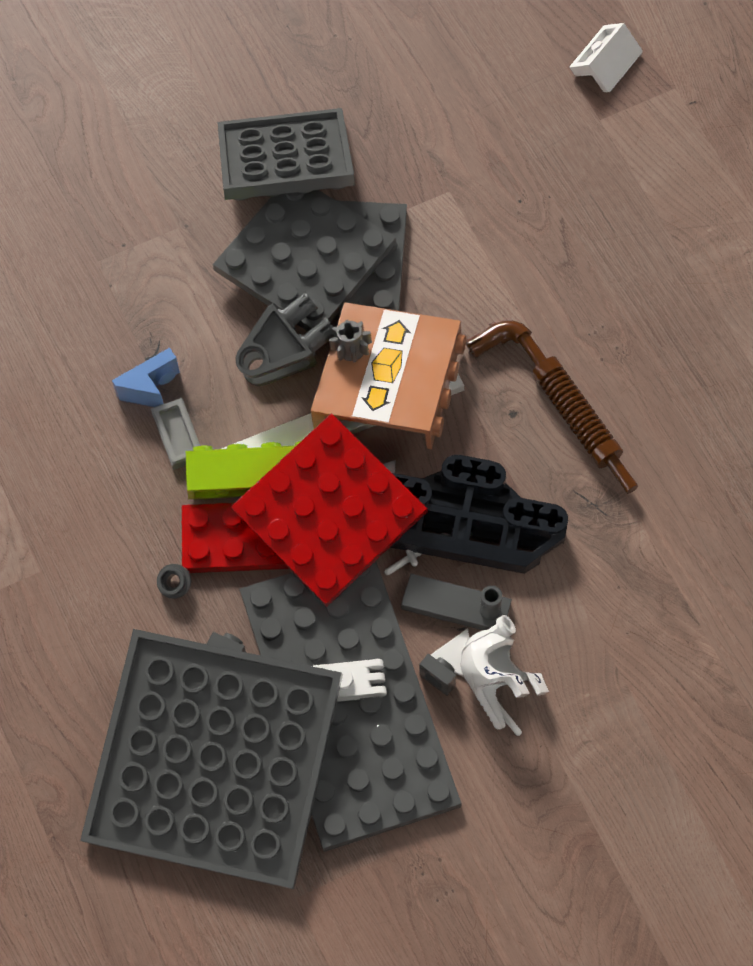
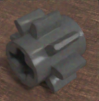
[329,319,372,362]

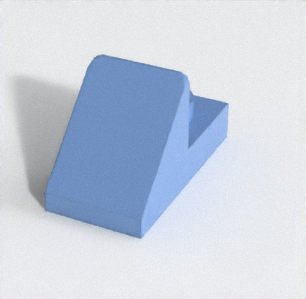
[112,348,180,407]

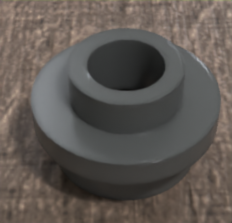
[157,564,191,599]

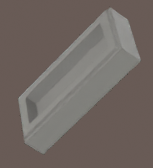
[151,398,200,470]

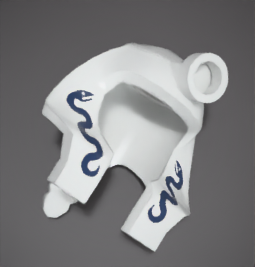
[460,615,549,729]

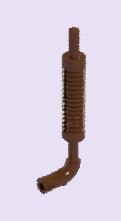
[466,320,638,494]

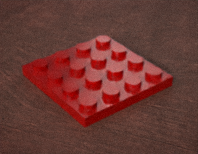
[231,413,428,607]

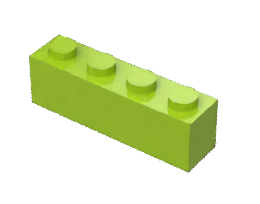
[185,441,301,499]

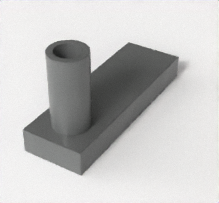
[401,573,512,630]

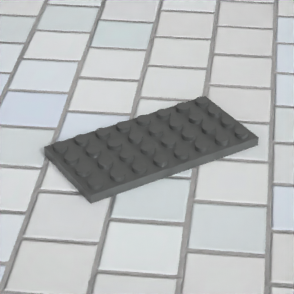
[240,561,462,852]

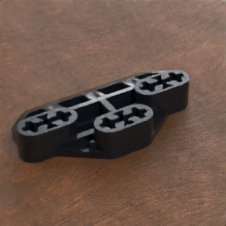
[390,455,568,574]

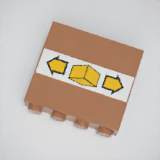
[311,302,466,449]

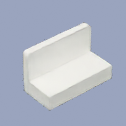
[569,23,642,92]

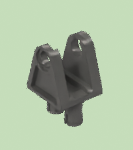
[236,292,334,386]

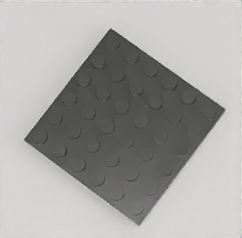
[80,629,343,889]

